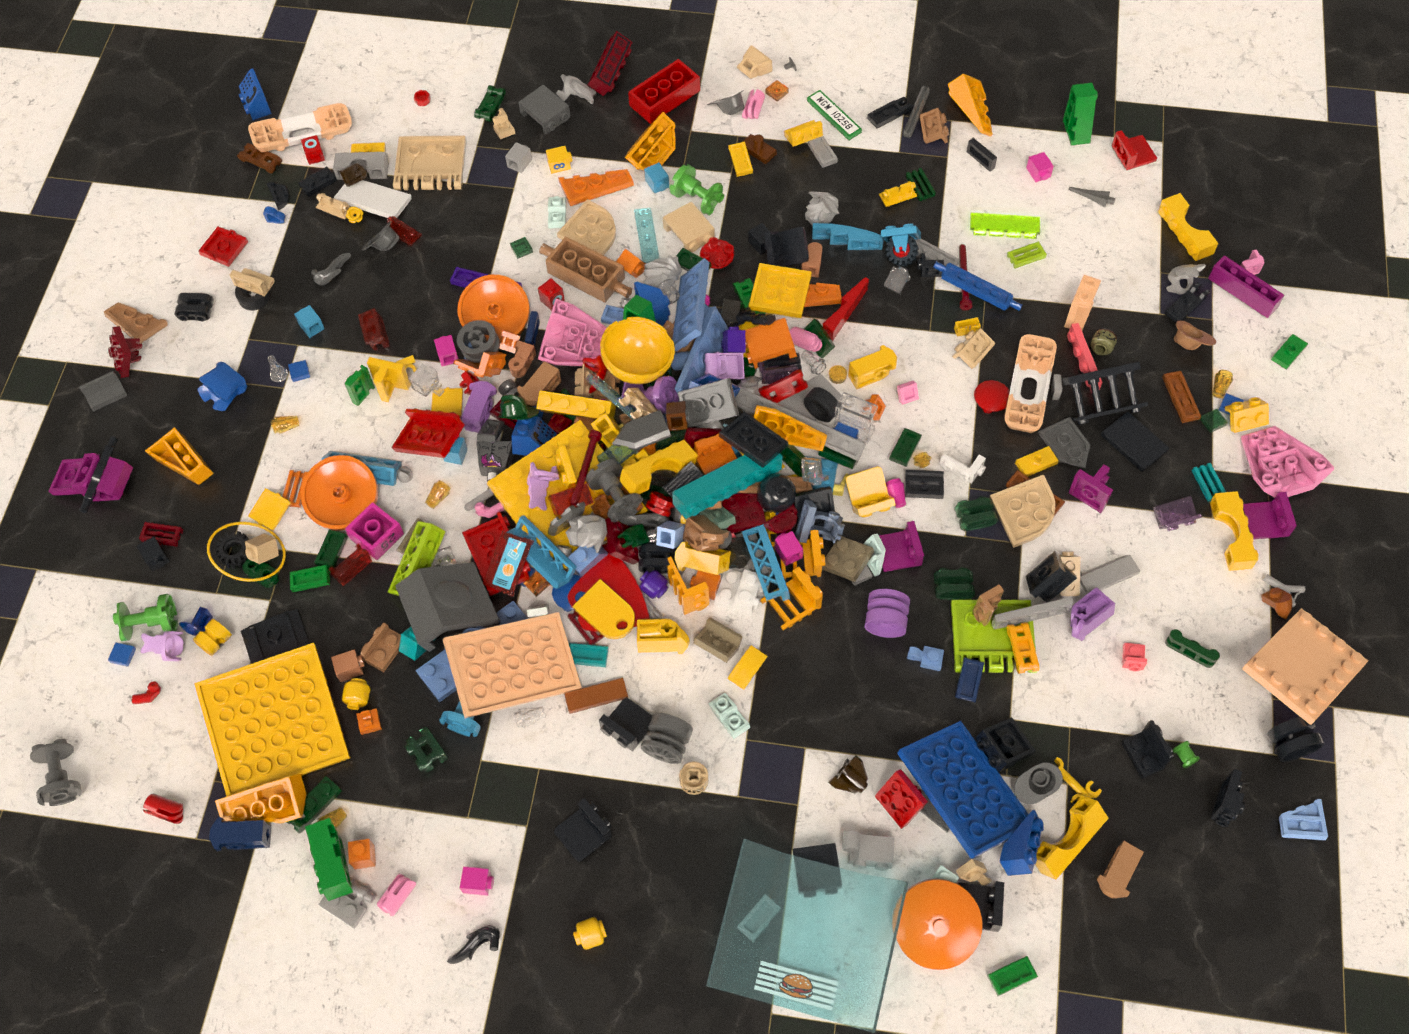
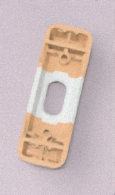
[248,103,352,152]
[1004,334,1057,433]

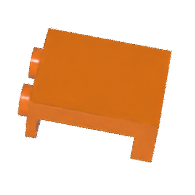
[745,318,797,369]

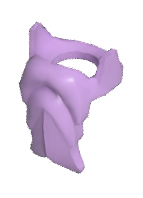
[527,462,559,511]
[141,631,184,661]

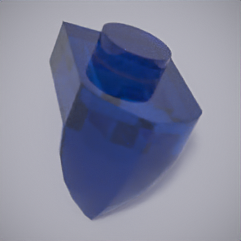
[179,606,213,636]

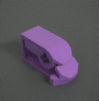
[461,381,497,433]
[1070,587,1115,641]

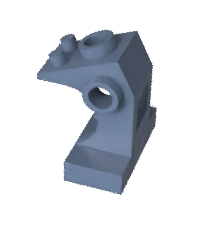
[795,499,845,543]

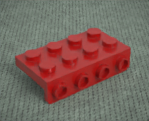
[391,408,465,458]
[462,511,531,596]

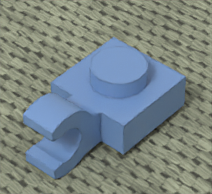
[907,646,944,671]

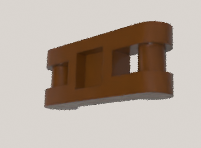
[237,143,282,174]

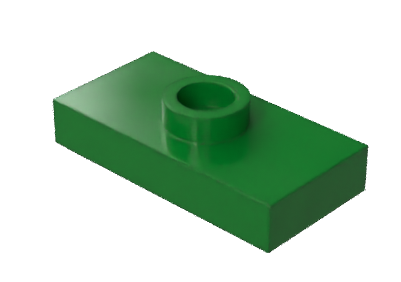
[1271,334,1308,370]
[290,565,330,592]
[987,956,1038,996]

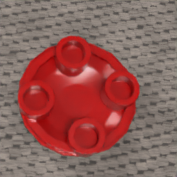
[700,237,734,269]
[974,380,1010,414]

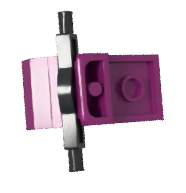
[48,436,133,513]

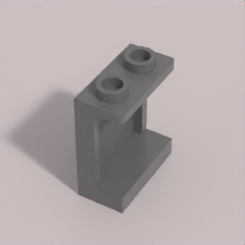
[518,85,570,134]

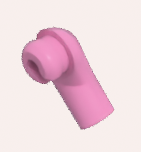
[474,502,504,518]

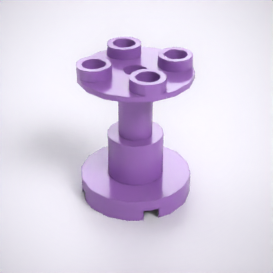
[620,376,679,414]

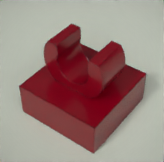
[547,413,572,435]

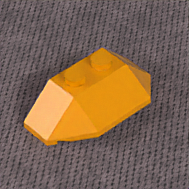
[625,112,675,170]

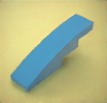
[812,223,883,250]

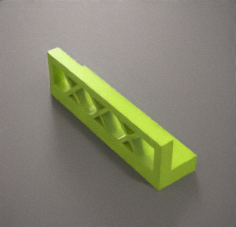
[388,521,446,596]

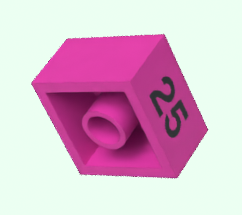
[345,502,404,560]

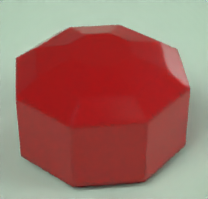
[414,90,431,106]

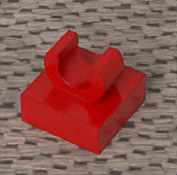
[459,371,480,395]

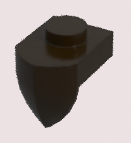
[339,163,367,187]

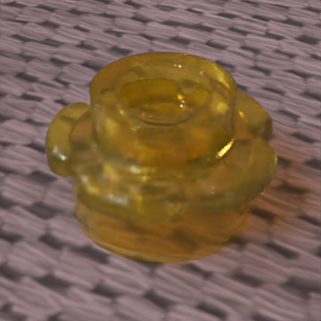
[913,452,932,468]

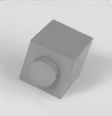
[505,143,532,173]

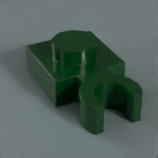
[617,524,650,548]

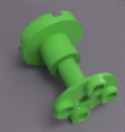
[670,164,725,216]
[113,594,178,641]

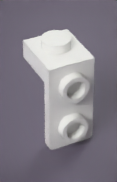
[939,454,986,484]

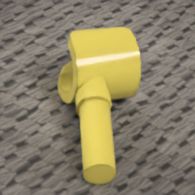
[833,473,849,496]

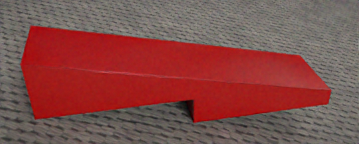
[823,277,869,342]

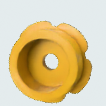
[346,207,363,223]

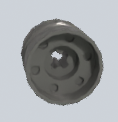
[641,713,693,764]

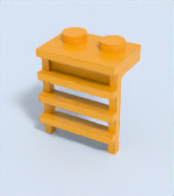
[771,530,825,579]
[667,557,709,615]
[760,567,823,631]

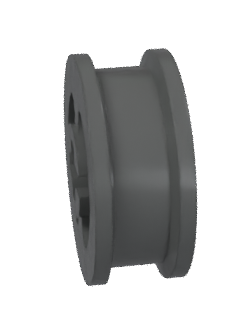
[457,320,500,363]

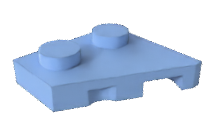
[1279,799,1328,840]

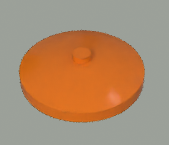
[458,275,530,341]
[301,455,378,531]
[893,878,982,970]

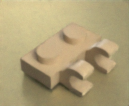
[618,388,658,420]

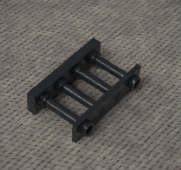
[1062,362,1148,424]

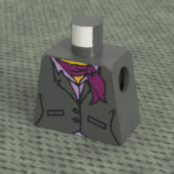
[476,441,514,482]

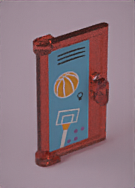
[483,531,534,597]

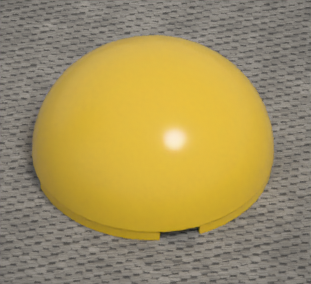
[600,317,675,384]

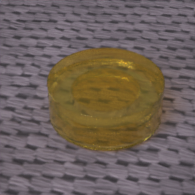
[829,365,847,384]

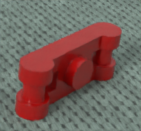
[759,369,808,403]

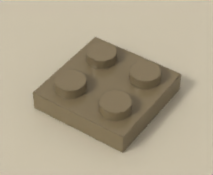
[822,536,874,582]

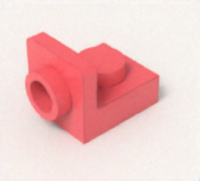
[1122,643,1147,671]

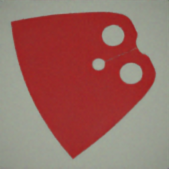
[568,553,650,632]

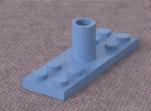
[672,258,709,352]
[671,306,728,394]
[416,601,528,702]

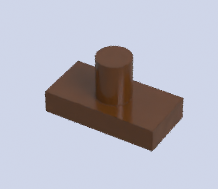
[742,134,777,164]

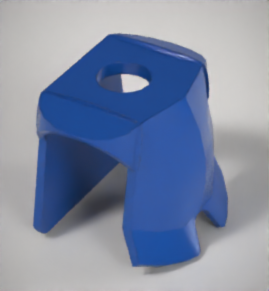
[198,362,247,411]

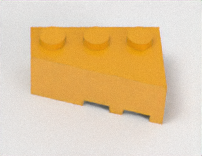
[145,427,214,485]

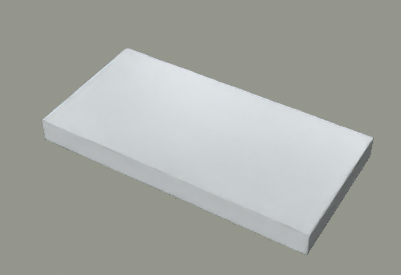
[334,180,411,220]

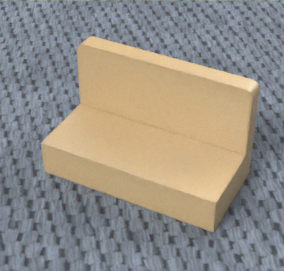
[230,268,275,296]

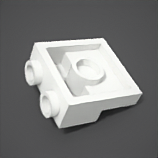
[714,569,765,615]

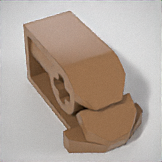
[517,361,561,406]
[683,515,729,551]
[1097,841,1144,898]

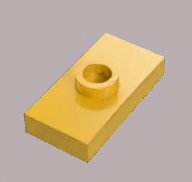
[351,142,386,153]
[728,142,753,177]
[1015,446,1059,477]

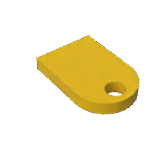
[572,579,635,639]

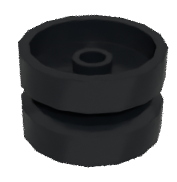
[1267,717,1324,762]

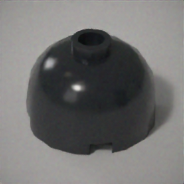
[757,474,796,513]

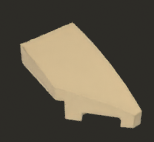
[493,108,515,139]

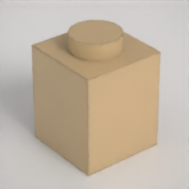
[245,533,279,564]

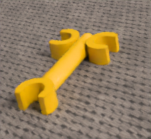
[1054,757,1102,803]

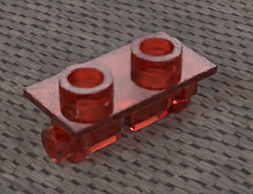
[387,216,422,246]

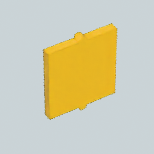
[431,387,463,417]
[248,488,291,531]

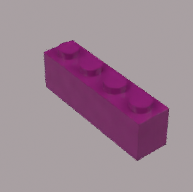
[1208,255,1285,318]

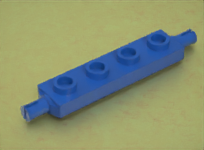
[933,261,1022,311]

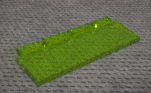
[970,213,1040,239]

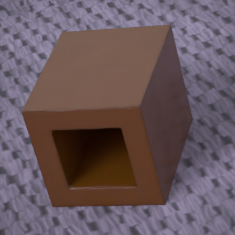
[666,401,688,431]

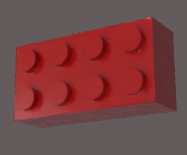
[628,59,700,124]

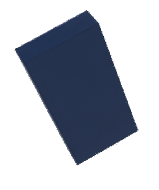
[525,311,540,347]
[955,658,984,703]

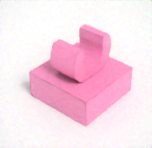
[897,380,919,405]

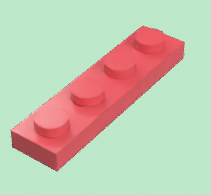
[1067,323,1103,393]

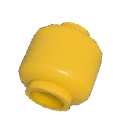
[342,678,370,710]
[573,917,607,950]

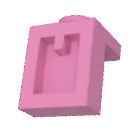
[1240,250,1264,275]

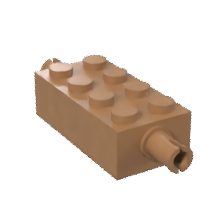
[539,236,632,303]

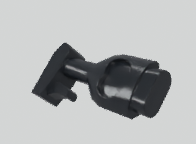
[736,307,776,326]

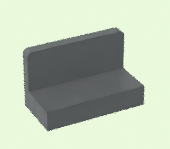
[80,371,128,412]

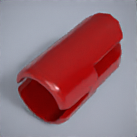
[143,793,183,824]

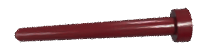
[959,244,972,310]
[571,430,602,505]

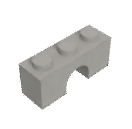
[333,152,389,180]

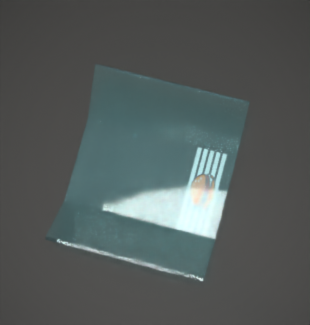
[706,839,908,1033]

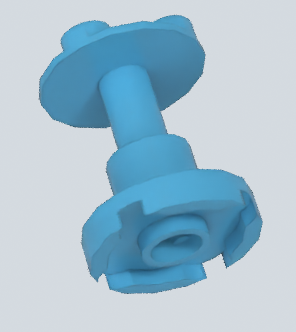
[439,701,481,737]

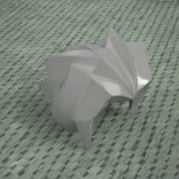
[805,192,840,226]
[644,256,682,295]
[566,512,607,553]

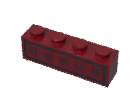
[587,31,632,96]

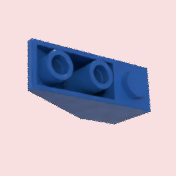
[1000,810,1044,876]

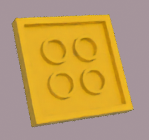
[749,263,812,318]

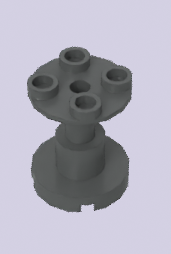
[585,459,643,522]
[30,739,82,806]

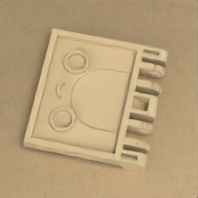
[393,136,466,190]

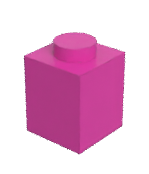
[1026,152,1054,182]
[434,335,458,367]
[774,531,803,566]
[459,867,494,896]

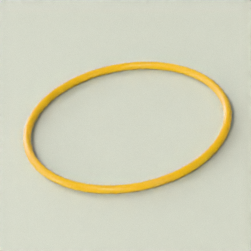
[207,522,286,582]

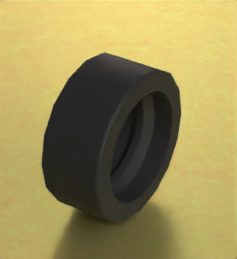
[804,387,840,422]

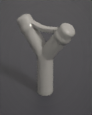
[1263,574,1305,607]

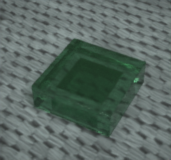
[510,237,533,259]
[1200,409,1228,433]

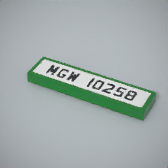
[807,90,862,140]

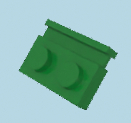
[344,365,375,406]

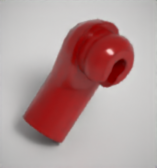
[132,681,161,704]

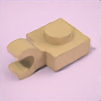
[956,859,992,886]

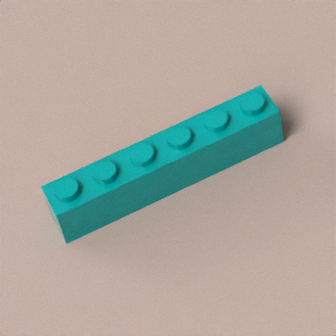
[672,453,782,519]

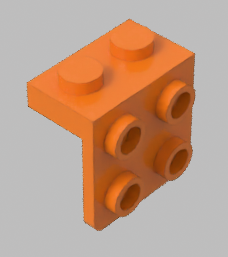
[454,352,506,378]
[694,434,737,475]

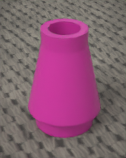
[886,478,906,508]

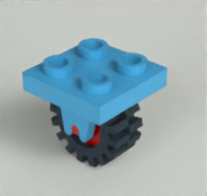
[881,224,921,267]

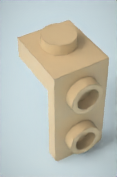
[1059,551,1081,596]

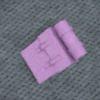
[704,352,745,380]

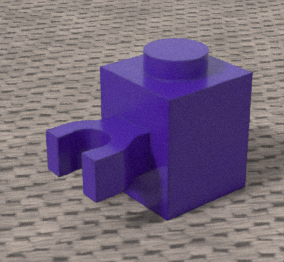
[721,327,746,353]

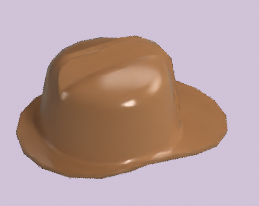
[1174,321,1217,350]

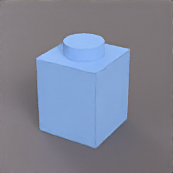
[656,521,685,549]

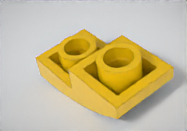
[727,645,768,690]

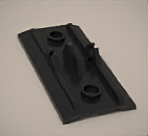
[241,609,310,664]

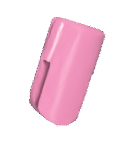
[742,89,765,119]
[790,326,822,352]
[377,873,416,916]

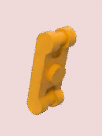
[1007,622,1039,674]

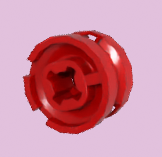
[645,491,674,517]

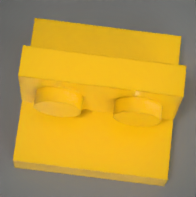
[367,357,411,402]

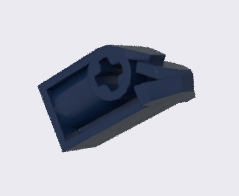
[209,817,272,851]

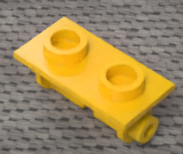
[879,181,917,207]

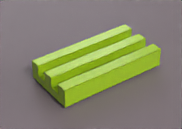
[1007,241,1047,269]

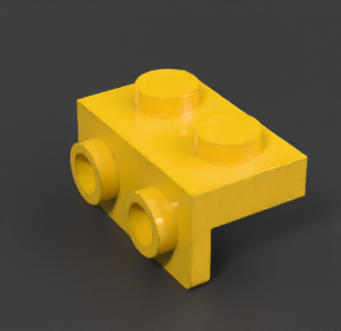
[784,120,823,147]
[1225,397,1269,433]

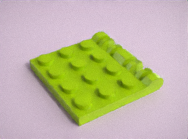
[951,600,1037,673]

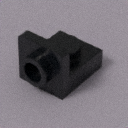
[917,253,944,277]

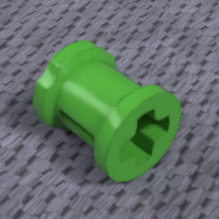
[1173,741,1200,769]

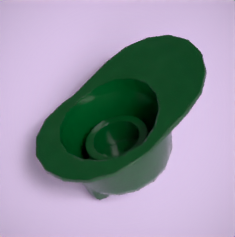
[498,394,539,420]

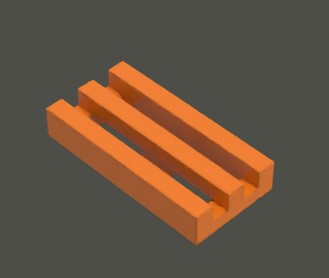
[282,470,308,508]

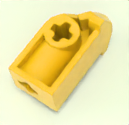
[848,345,898,390]
[675,541,731,575]
[637,619,690,654]

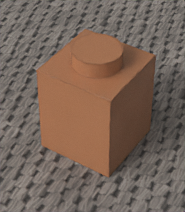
[331,649,365,682]

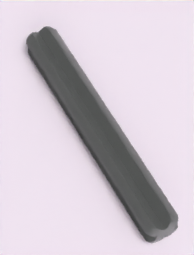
[903,86,930,138]

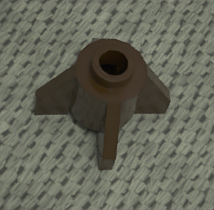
[828,755,868,794]

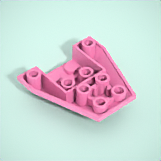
[538,299,607,367]
[1241,426,1334,498]

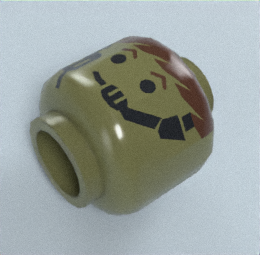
[1090,329,1117,356]

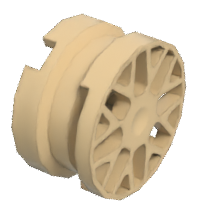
[679,761,709,795]

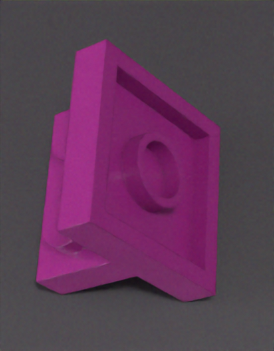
[1069,464,1113,513]

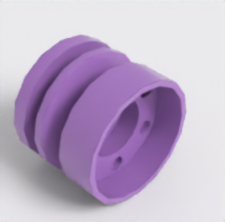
[865,589,910,638]

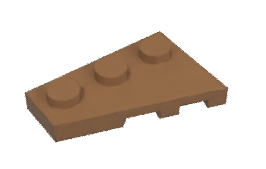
[104,302,168,344]

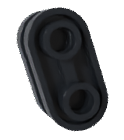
[174,293,214,322]
[638,542,677,574]

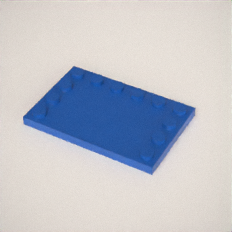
[897,721,1028,859]

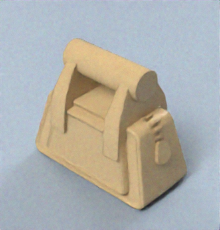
[737,45,773,79]

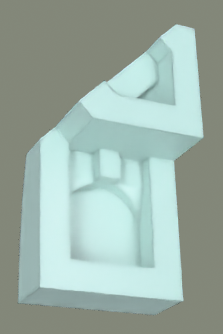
[863,534,886,576]

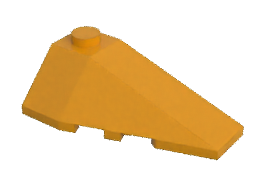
[948,74,993,136]
[752,405,827,451]
[215,774,306,823]

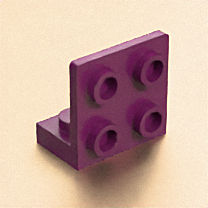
[1243,492,1297,540]
[879,521,924,572]

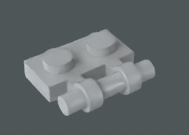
[318,877,375,929]

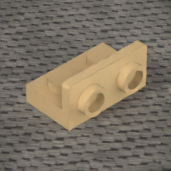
[952,328,995,369]

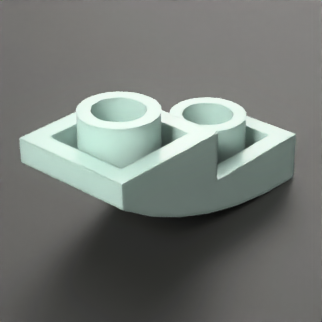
[548,196,566,228]
[708,693,750,739]

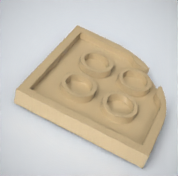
[557,199,616,256]
[990,475,1055,548]

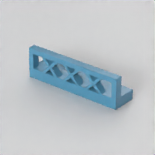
[322,451,402,486]
[503,515,577,589]
[742,524,790,601]

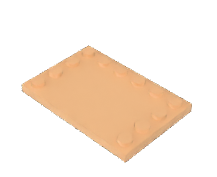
[1242,608,1368,725]
[443,612,582,718]

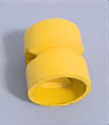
[193,619,232,656]

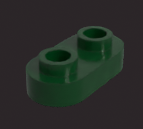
[243,559,279,588]

